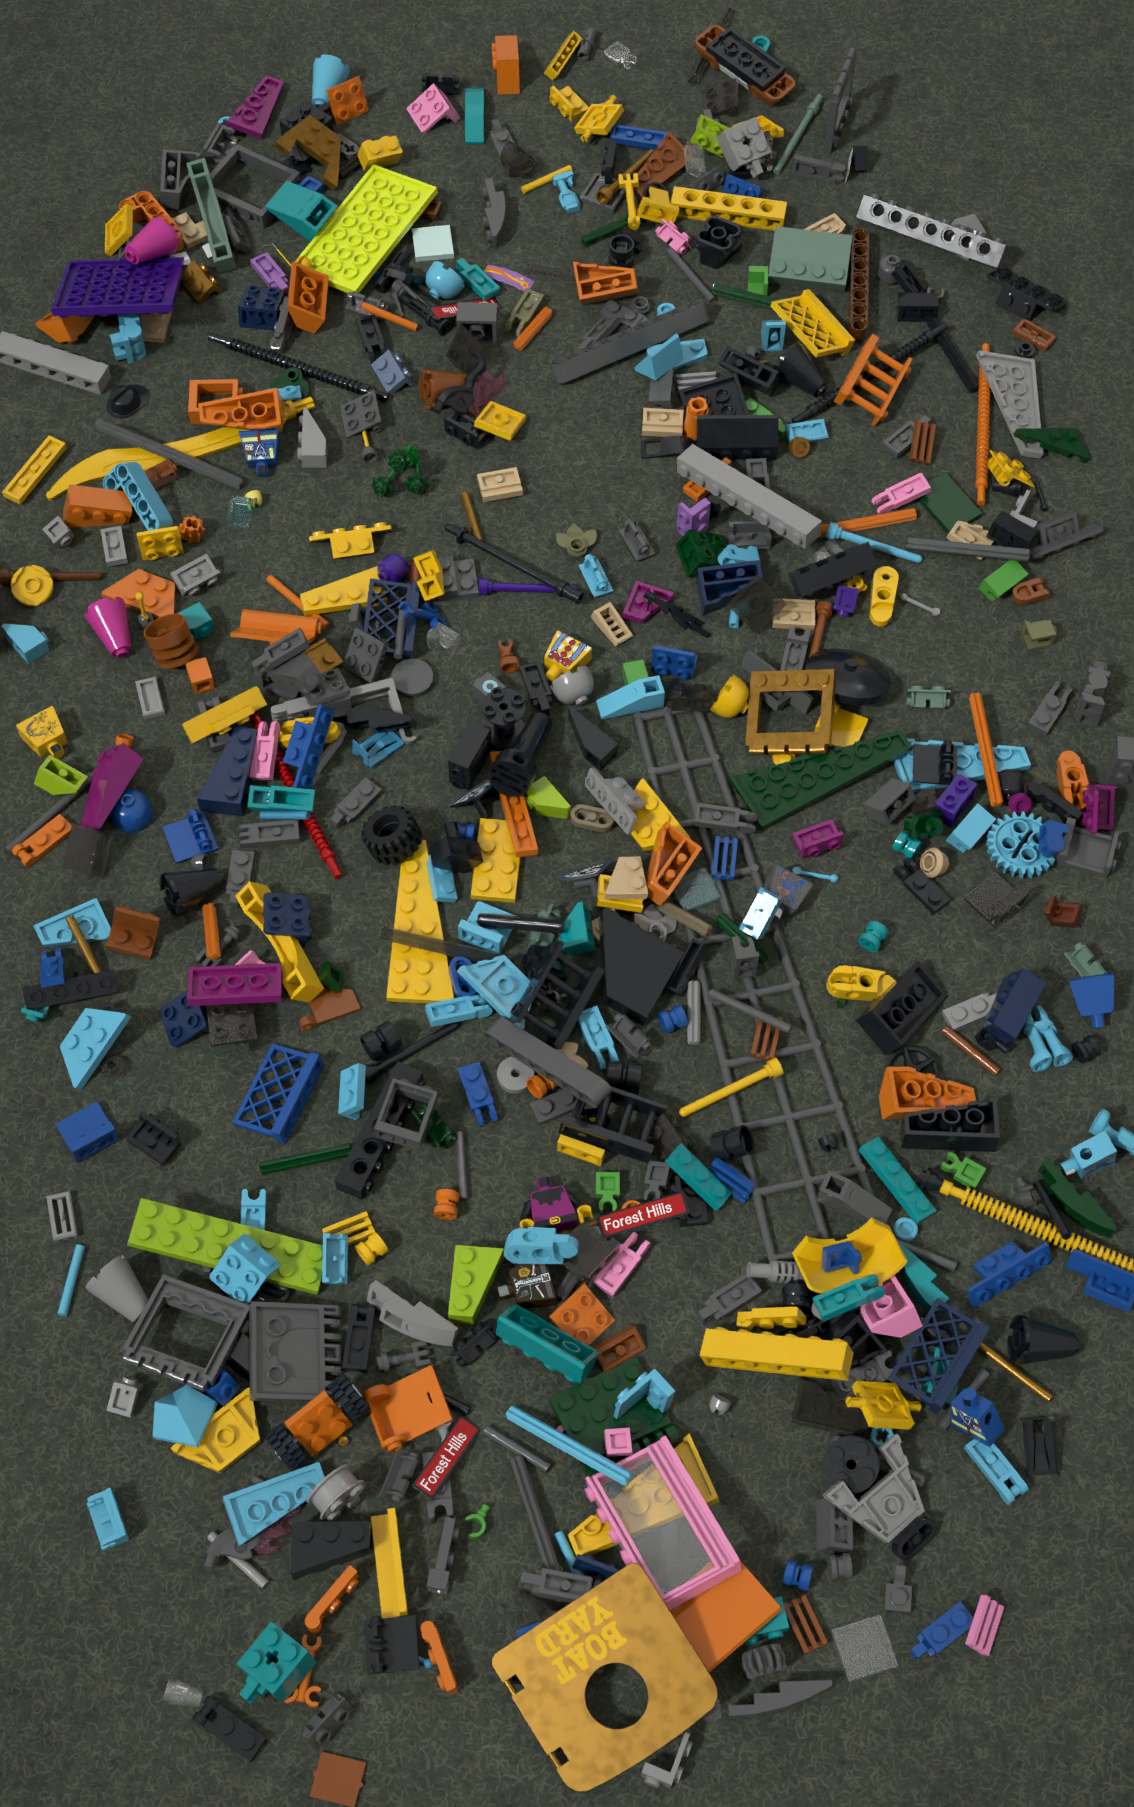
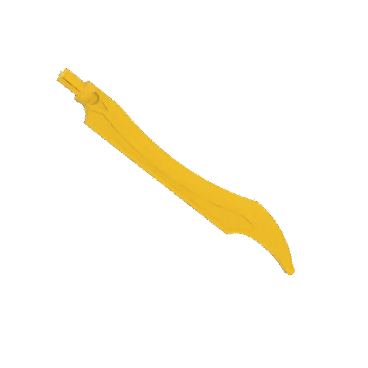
[46,397,315,501]

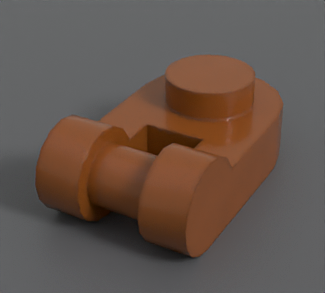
[1011,577,1051,605]

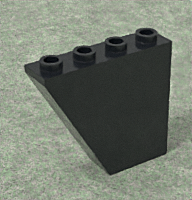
[599,908,684,1025]

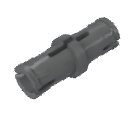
[577,28,597,61]

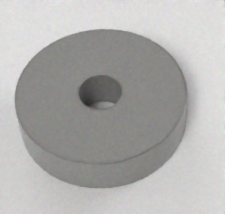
[497,1057,534,1093]

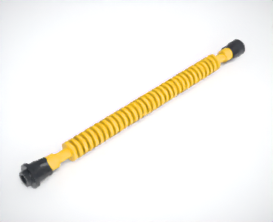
[917,1167,1134,1274]

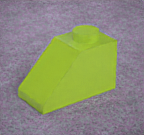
[34,755,88,795]
[524,776,571,819]

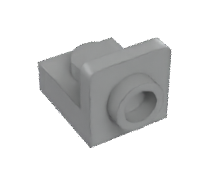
[106,1376,143,1417]

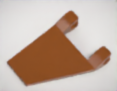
[287,987,361,1032]

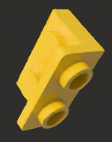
[549,86,589,122]

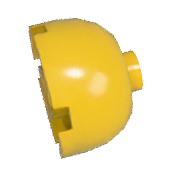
[710,674,749,718]

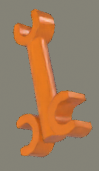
[283,1634,322,1708]

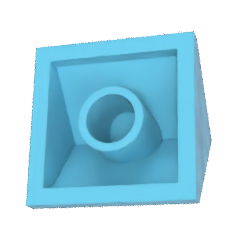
[634,333,683,380]

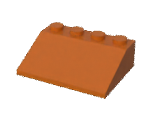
[670,1561,782,1672]

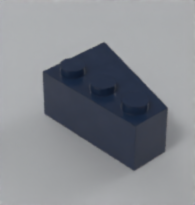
[696,560,763,616]

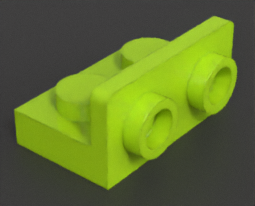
[690,114,729,157]

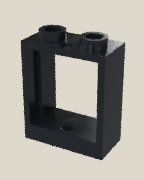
[448,720,492,790]

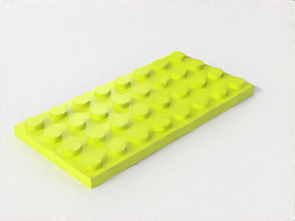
[295,164,438,294]

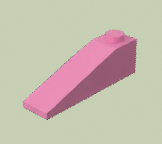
[860,1275,923,1338]

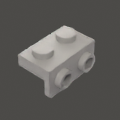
[170,554,221,596]

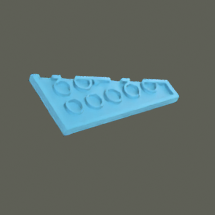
[893,738,1031,794]

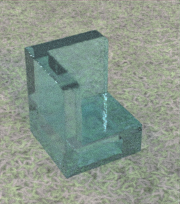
[227,496,254,530]

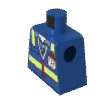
[239,428,280,478]
[950,1388,1005,1447]

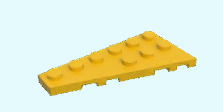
[568,1433,719,1556]

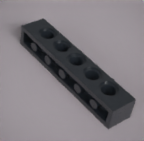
[335,1061,426,1200]

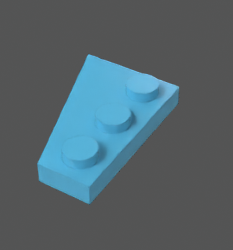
[646,339,708,372]
[33,898,111,948]

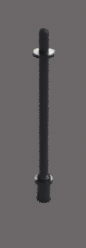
[444,523,584,604]

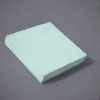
[412,225,454,262]

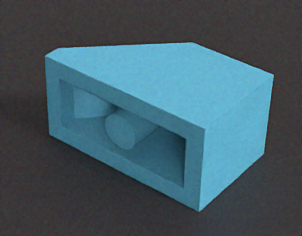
[761,320,786,351]
[1,624,49,664]

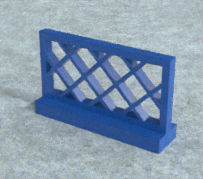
[232,1043,324,1145]

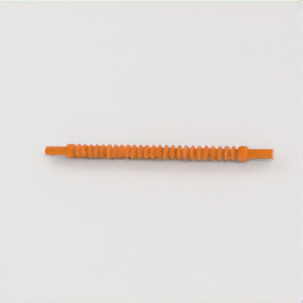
[975,343,991,506]

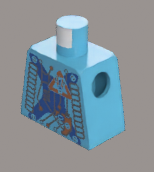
[1060,1131,1117,1178]

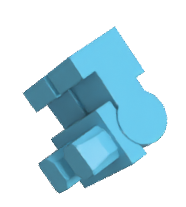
[110,313,146,364]

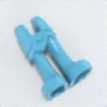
[1022,1005,1073,1072]

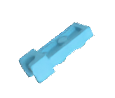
[241,1189,267,1230]

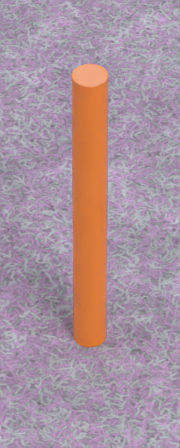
[266,575,330,630]

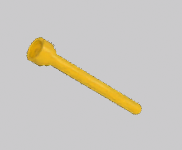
[679,1057,784,1117]

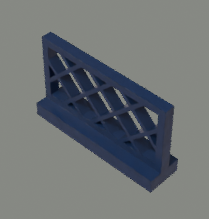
[363,578,420,661]
[887,1298,990,1414]

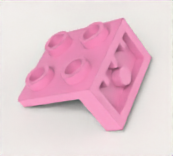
[407,83,461,134]

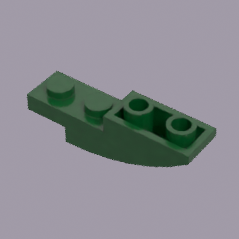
[1038,1158,1118,1239]

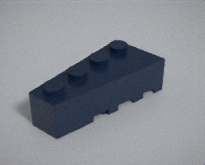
[197,727,258,817]

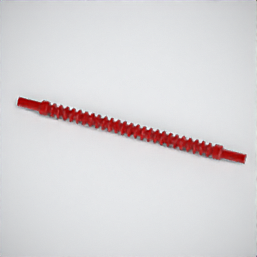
[251,710,343,879]

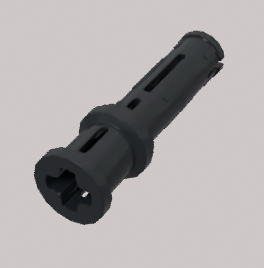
[401,293,452,336]

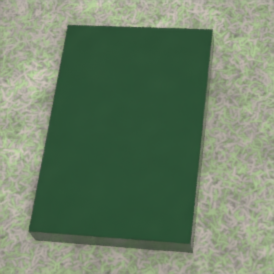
[917,472,982,534]

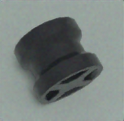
[1071,1035,1100,1064]

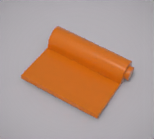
[230,609,323,645]

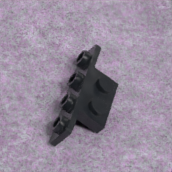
[22,970,118,1010]

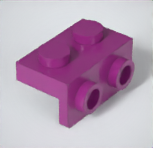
[791,819,844,859]

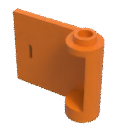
[362,1365,453,1453]

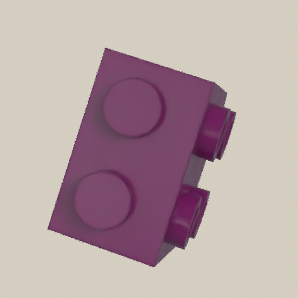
[1082,784,1115,835]

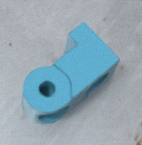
[718,544,760,565]

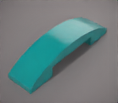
[465,88,484,144]

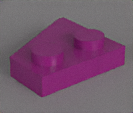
[622,580,674,624]

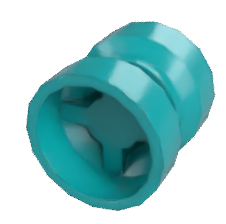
[892,830,923,860]
[858,921,889,952]

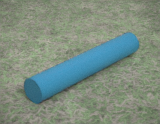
[260,811,310,820]

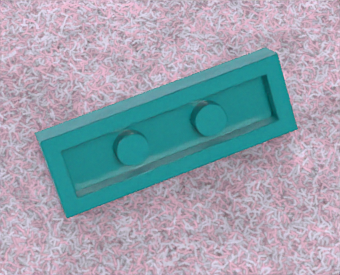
[665,1143,732,1211]

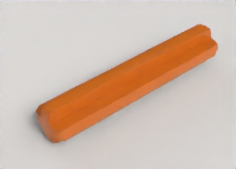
[513,307,552,351]
[202,903,221,960]

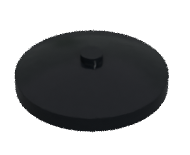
[805,648,891,705]

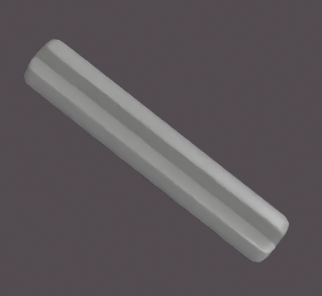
[687,980,700,1045]

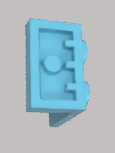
[458,901,515,955]
[614,1369,675,1419]

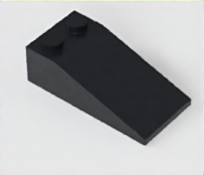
[856,961,947,1055]

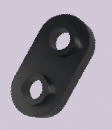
[892,1515,936,1560]

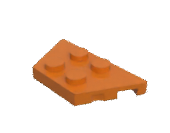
[101,569,176,619]

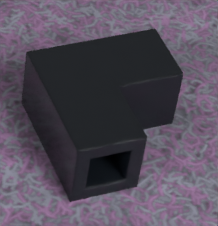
[852,146,867,171]

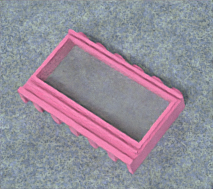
[584,1435,742,1610]

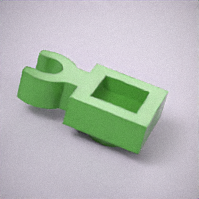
[941,1152,986,1190]
[596,1172,620,1214]

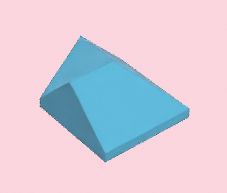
[153,1385,218,1448]

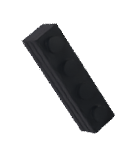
[665,938,708,997]

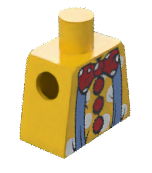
[544,630,592,682]

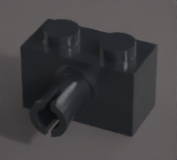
[429,821,483,874]

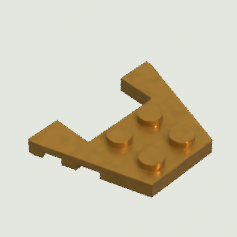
[272,115,341,191]

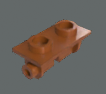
[144,458,178,489]

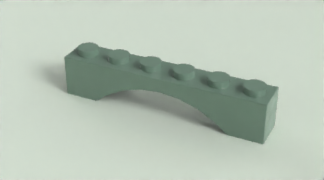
[186,158,237,274]

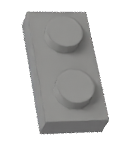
[100,526,128,567]

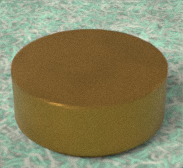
[789,436,810,458]

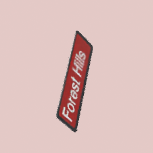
[428,297,502,319]
[597,1192,689,1239]
[412,1415,481,1499]

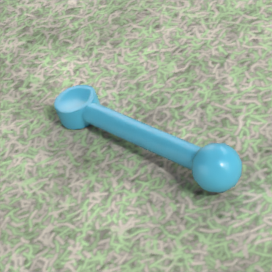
[792,867,838,883]

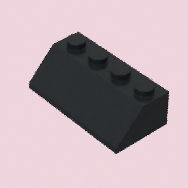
[695,415,779,461]

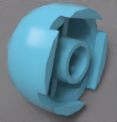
[426,261,465,299]

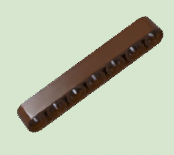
[848,228,869,343]

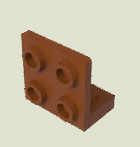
[106,907,160,960]

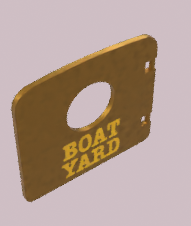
[492,1563,718,1791]

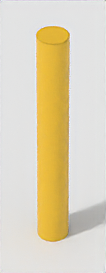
[521,165,573,194]

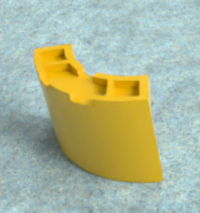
[792,1217,907,1293]

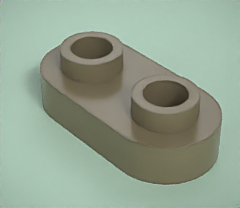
[570,804,614,832]

